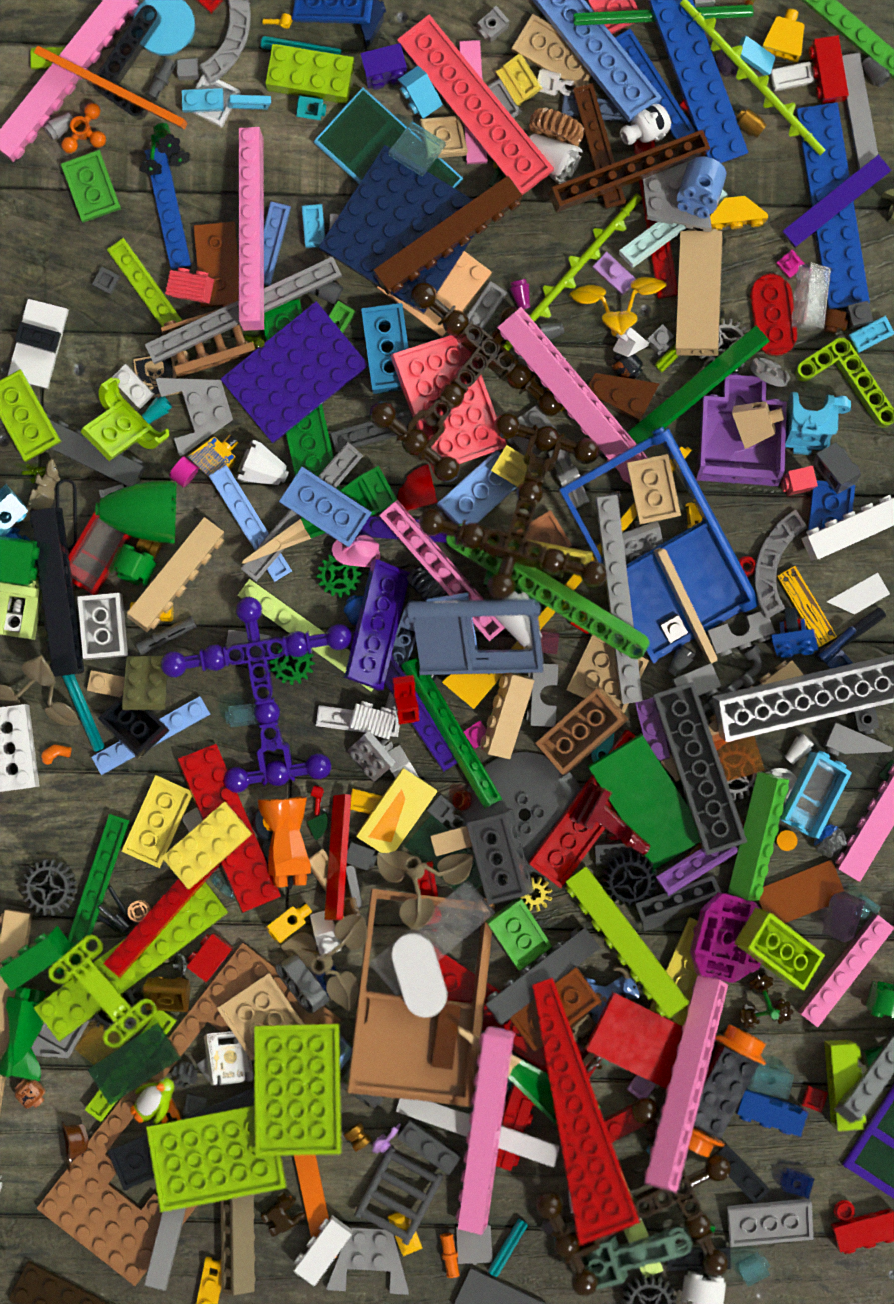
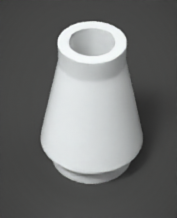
[784,734,814,765]

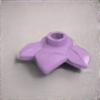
[372,1123,401,1154]

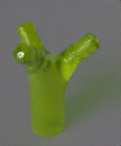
[244,333,265,350]
[21,464,46,483]

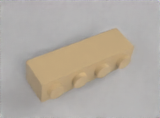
[481,673,535,759]

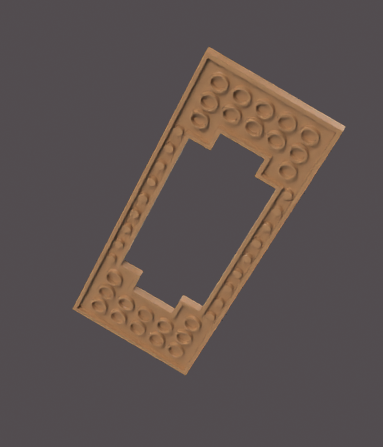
[36,942,341,1286]

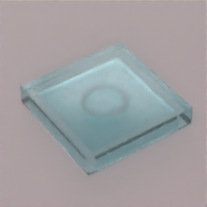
[388,122,446,177]

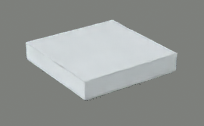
[191,74,241,128]

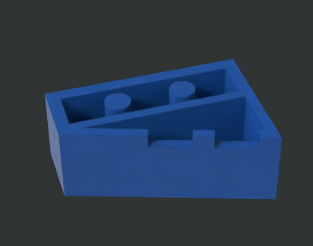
[735,1089,808,1137]

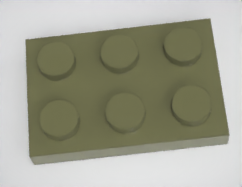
[122,656,168,710]

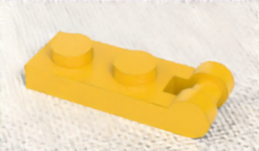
[196,1256,222,1304]

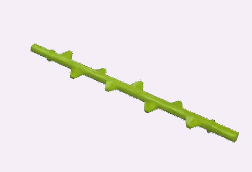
[680,0,825,156]
[503,193,642,351]

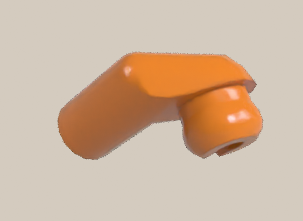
[41,744,72,765]

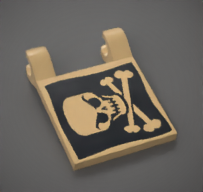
[133,351,190,398]

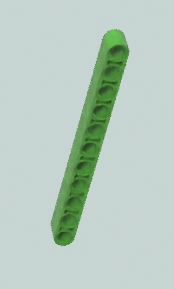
[446,523,650,659]

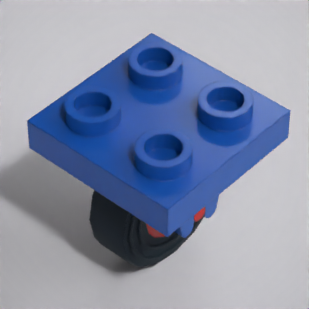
[772,607,818,658]

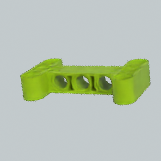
[49,935,157,1048]

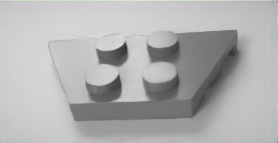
[31,984,90,1058]

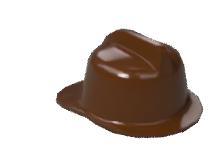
[61,1121,88,1172]

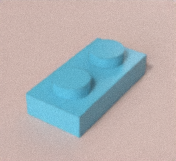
[182,88,224,113]

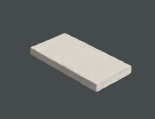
[8,299,69,389]

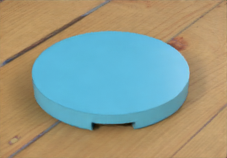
[134,0,195,56]

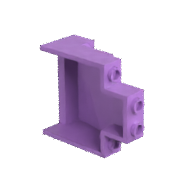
[696,373,787,486]

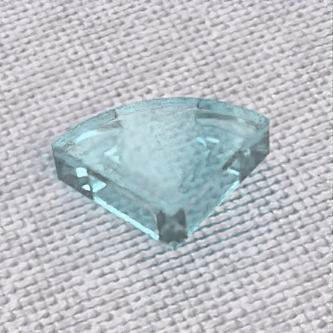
[211,875,235,899]

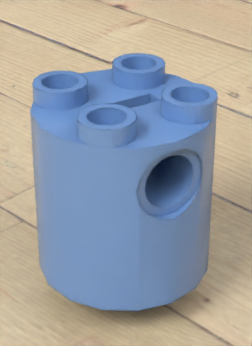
[677,157,727,219]

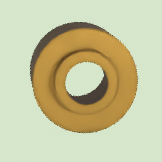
[736,108,767,138]

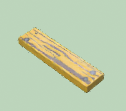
[776,566,837,648]

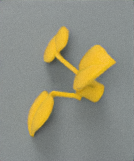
[569,277,666,336]

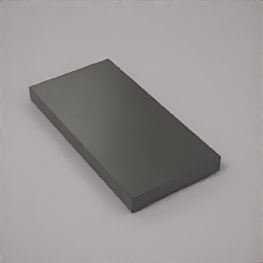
[454,1267,546,1304]

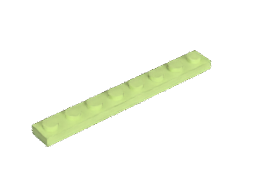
[237,579,374,692]

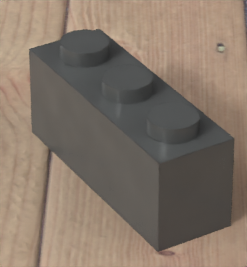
[397,1118,461,1175]

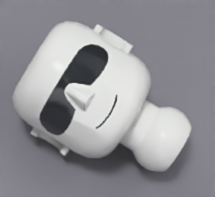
[620,104,671,145]

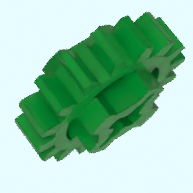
[317,555,362,598]
[270,646,315,685]

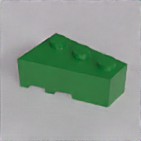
[0,926,72,992]

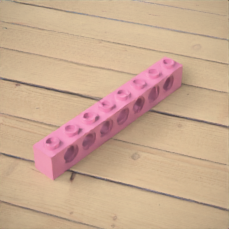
[379,500,505,641]

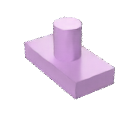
[592,252,636,296]

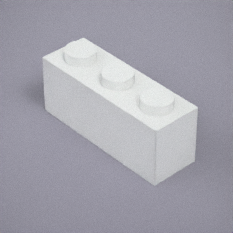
[294,1215,353,1286]

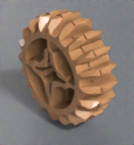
[529,108,584,146]

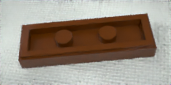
[431,1004,461,1070]

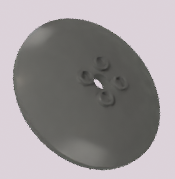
[462,752,581,876]

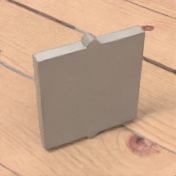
[456,1225,492,1265]

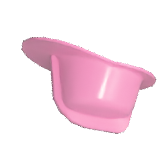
[332,535,380,567]

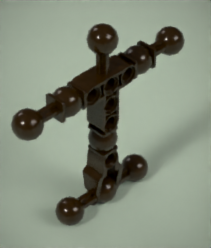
[369,283,563,482]
[419,413,607,599]
[536,1097,731,1296]

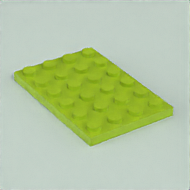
[254,1024,342,1156]
[146,1106,287,1212]

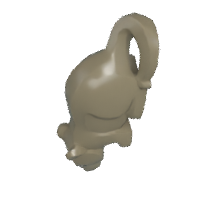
[22,459,60,523]

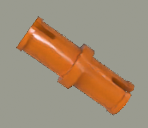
[440,1233,460,1278]

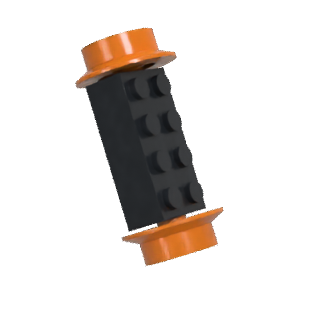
[688,1024,766,1157]

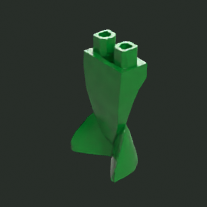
[0,987,45,1081]

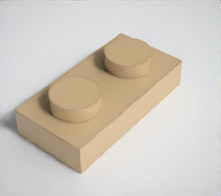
[87,670,125,697]

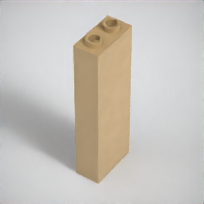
[676,229,723,356]

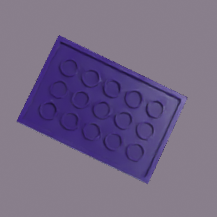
[220,301,369,443]

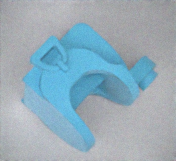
[785,392,851,455]

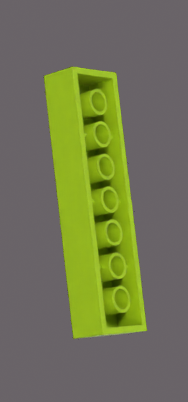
[565,866,689,1018]

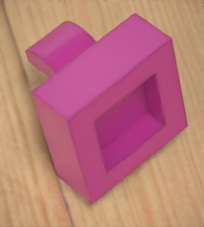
[776,249,805,279]

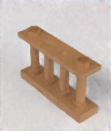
[161,302,255,378]

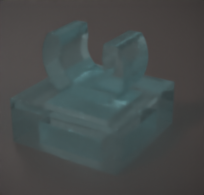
[856,894,881,919]

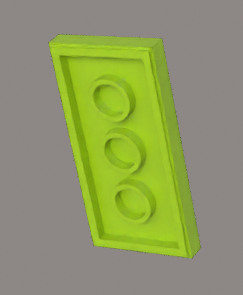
[0,369,62,462]

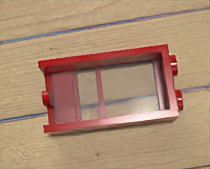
[69,512,131,595]

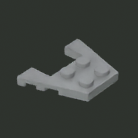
[643,161,712,232]
[155,378,233,456]
[327,1226,409,1295]

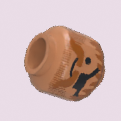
[14,1079,46,1109]

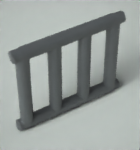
[354,1146,444,1245]

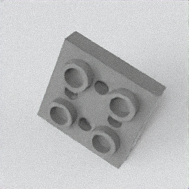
[622,521,663,564]
[347,731,396,782]

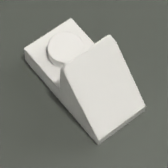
[613,327,649,357]
[388,745,419,778]

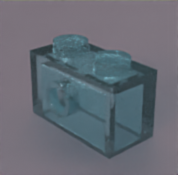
[747,1062,794,1100]

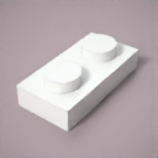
[113,364,155,409]

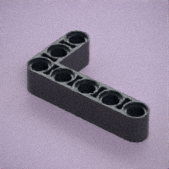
[93,5,161,120]

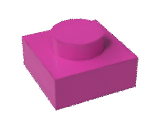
[464,721,486,749]

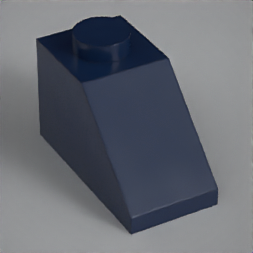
[359,0,386,47]

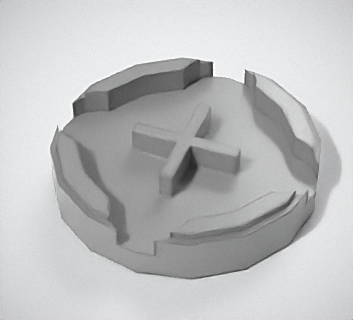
[750,358,790,387]

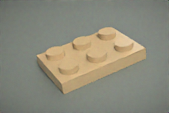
[626,454,681,525]

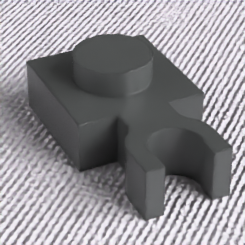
[426,794,464,829]

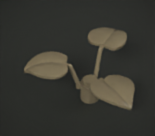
[0,655,81,726]
[377,851,474,930]
[281,914,368,1011]

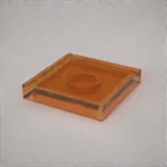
[714,735,765,781]

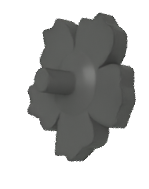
[172,953,186,978]

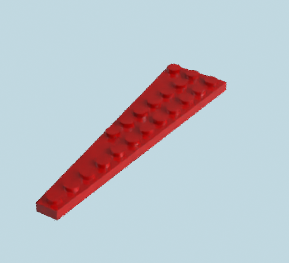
[532,978,640,1245]

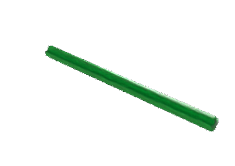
[573,5,754,26]

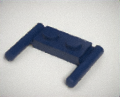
[818,626,856,669]

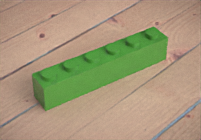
[728,772,789,901]

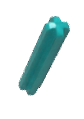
[488,1219,528,1277]

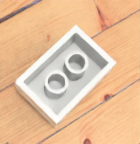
[78,593,128,660]

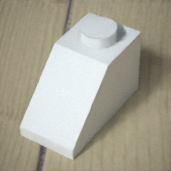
[310,910,342,955]

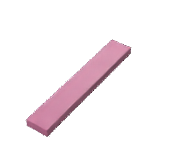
[460,40,487,164]

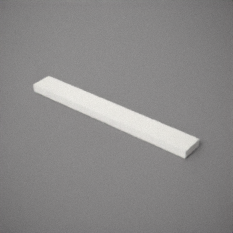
[396,1099,561,1167]

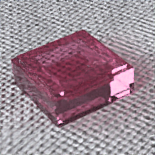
[540,631,559,655]

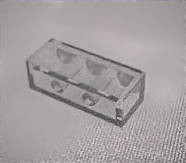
[792,263,831,331]

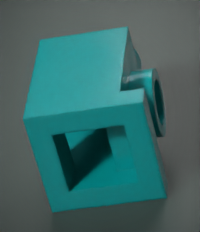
[295,95,327,120]

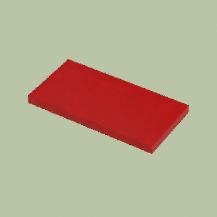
[585,992,683,1089]

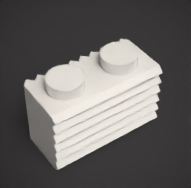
[349,701,396,739]

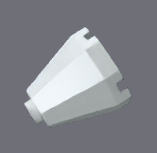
[235,440,289,485]

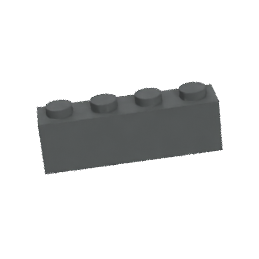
[635,876,721,932]

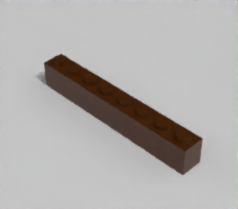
[548,129,710,213]
[373,176,523,295]

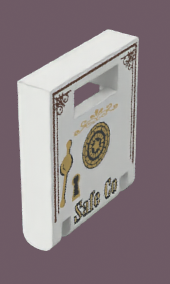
[204,1032,253,1085]

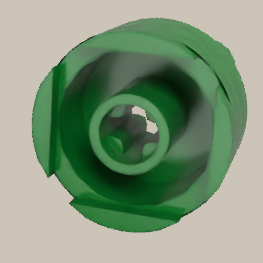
[108,544,156,587]
[865,981,894,1020]

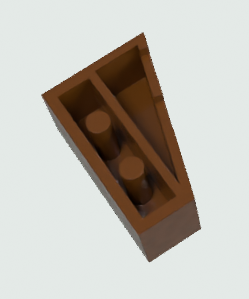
[588,373,660,423]

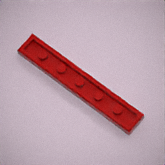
[324,794,351,921]

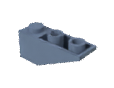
[391,599,417,667]

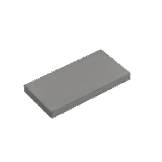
[727,1199,813,1247]

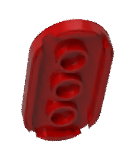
[750,274,797,356]

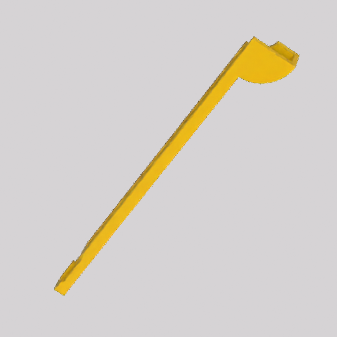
[442,446,692,709]

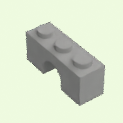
[706,611,775,657]
[526,664,558,727]

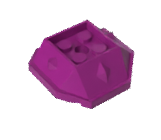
[690,892,761,983]

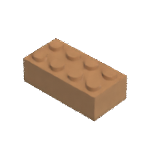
[536,688,629,775]

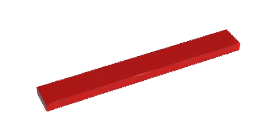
[633,139,678,299]

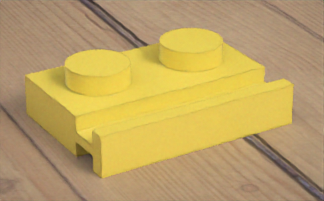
[496,54,543,106]
[491,445,537,487]

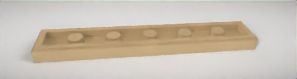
[654,548,718,664]

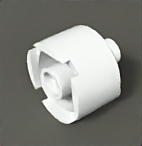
[681,1271,726,1304]

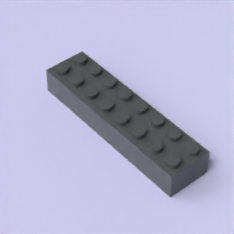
[651,682,747,855]

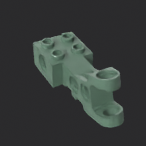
[580,1226,691,1289]

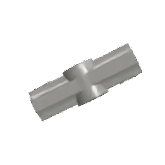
[548,450,590,508]

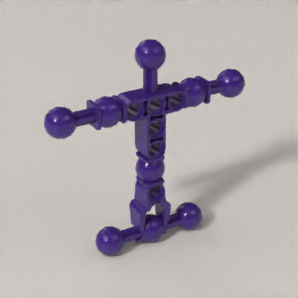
[161,597,352,793]

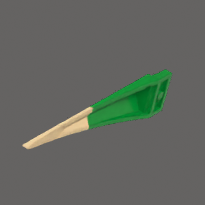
[242,466,397,564]
[457,1027,601,1127]

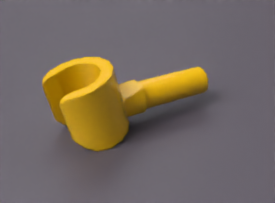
[263,13,293,29]

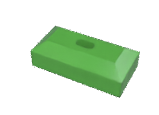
[329,301,356,333]

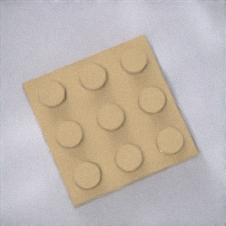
[566,634,649,713]
[217,972,305,1061]

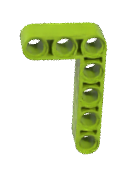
[795,338,894,428]

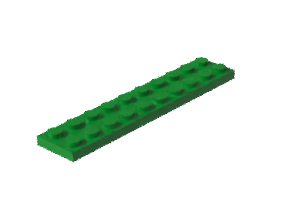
[264,299,340,491]

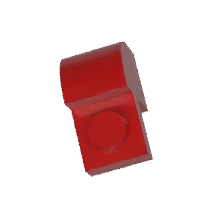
[392,675,419,725]

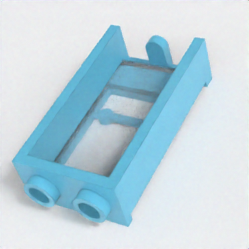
[780,751,852,839]

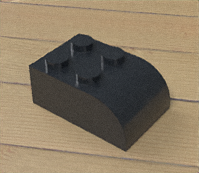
[98,695,170,760]

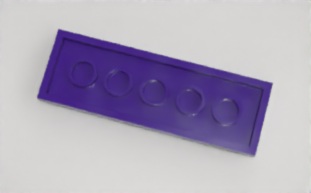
[344,559,410,691]

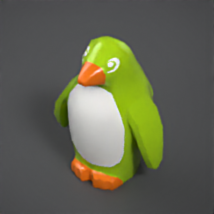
[130,1078,175,1125]

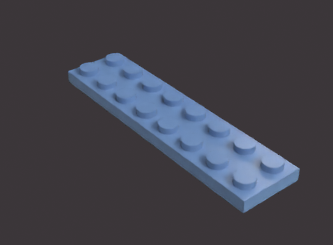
[532,0,662,122]

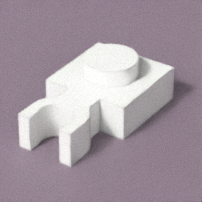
[538,69,574,96]

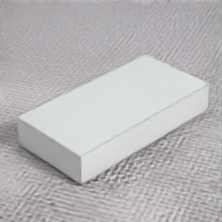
[770,62,815,91]

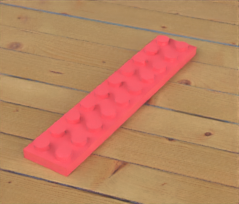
[397,14,554,195]

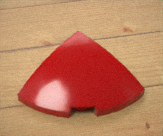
[397,464,438,511]

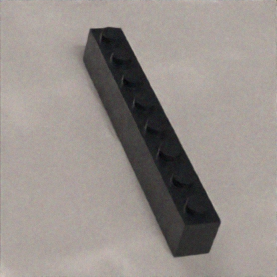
[30,508,85,677]

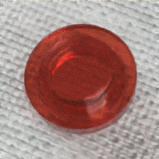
[452,790,472,811]

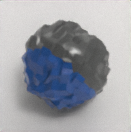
[814,824,847,858]

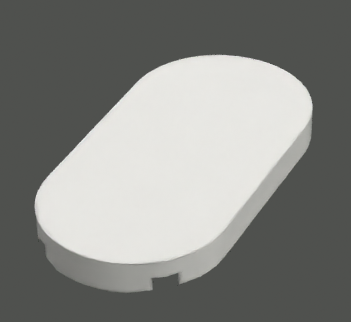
[392,933,447,1017]

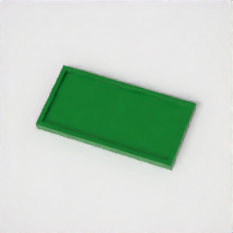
[588,733,700,868]

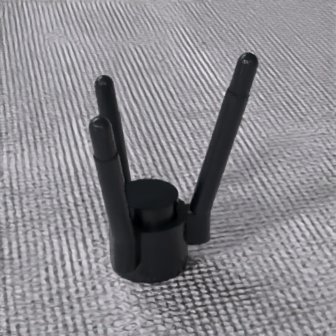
[97,886,132,934]

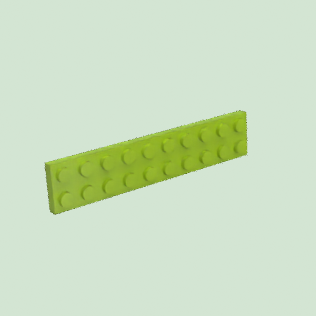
[34,882,229,1042]

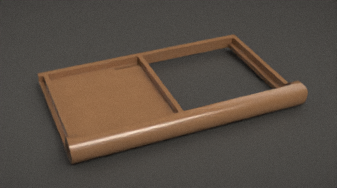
[347,889,495,1107]

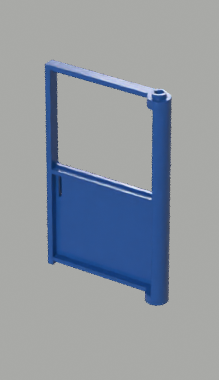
[558,426,760,663]

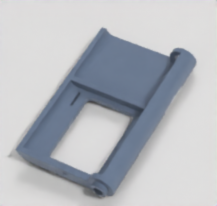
[408,599,544,675]

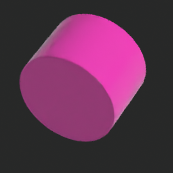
[169,456,199,488]

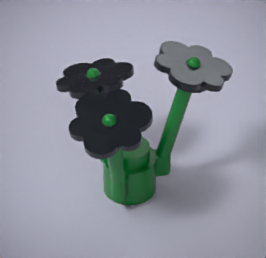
[139,123,190,176]

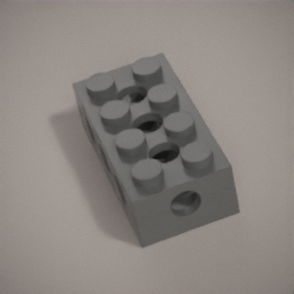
[466,811,534,905]

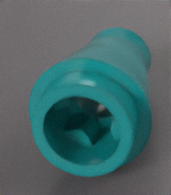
[142,396,173,424]

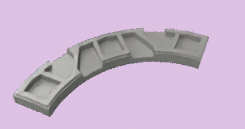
[199,0,251,85]
[755,509,807,619]

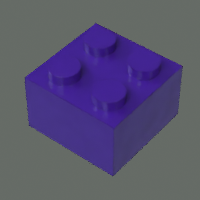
[360,43,407,90]

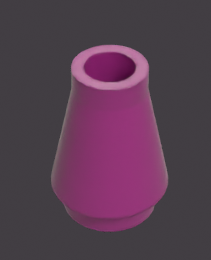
[509,279,531,309]

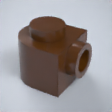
[821,309,848,333]

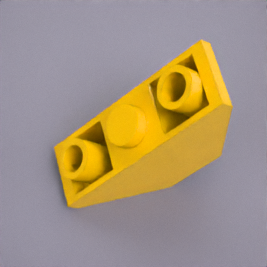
[710,196,768,231]

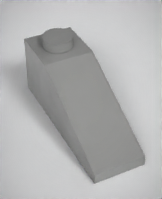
[823,723,893,756]

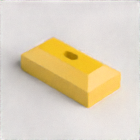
[387,1212,422,1256]

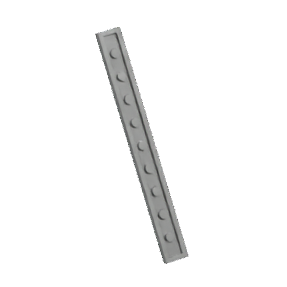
[145,256,342,365]
[595,494,643,704]

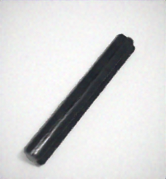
[815,607,886,663]

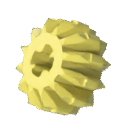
[520,876,552,912]

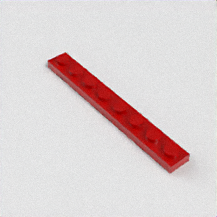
[103,863,221,978]

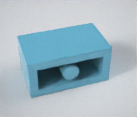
[398,66,443,119]

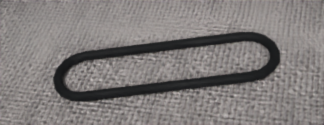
[56,479,77,550]

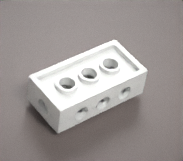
[0,704,40,792]

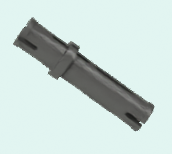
[135,616,197,655]

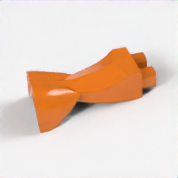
[258,796,311,887]

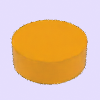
[776,830,798,851]

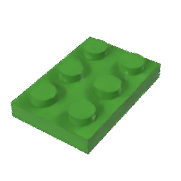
[61,150,121,223]
[485,897,552,971]

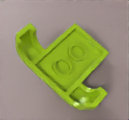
[81,377,169,461]

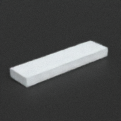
[316,706,400,737]

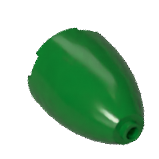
[95,481,177,544]

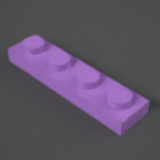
[656,846,738,896]

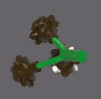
[739,973,794,1029]

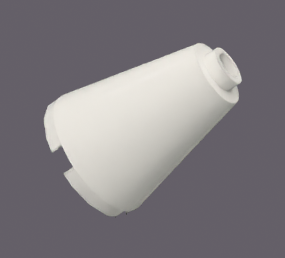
[528,133,582,184]
[494,591,542,649]

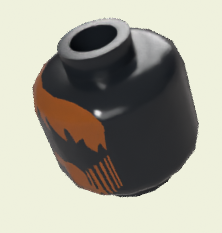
[612,353,643,379]

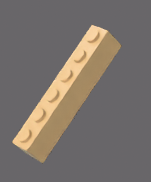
[127,517,225,632]

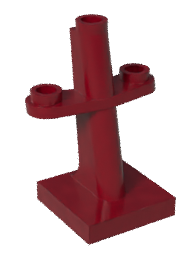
[570,783,650,855]

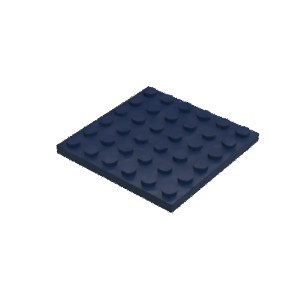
[319,145,476,315]

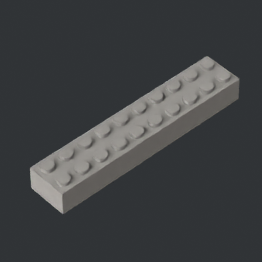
[712,654,894,742]

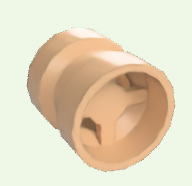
[128,900,151,922]

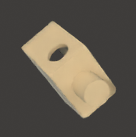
[732,401,785,449]

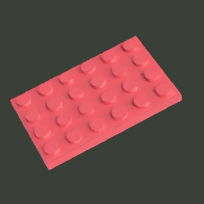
[390,335,507,473]

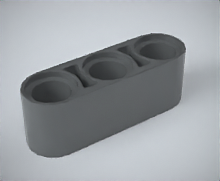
[276,954,329,1014]

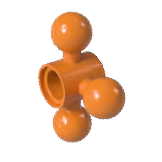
[61,103,106,153]

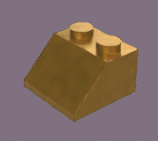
[143,977,191,1012]

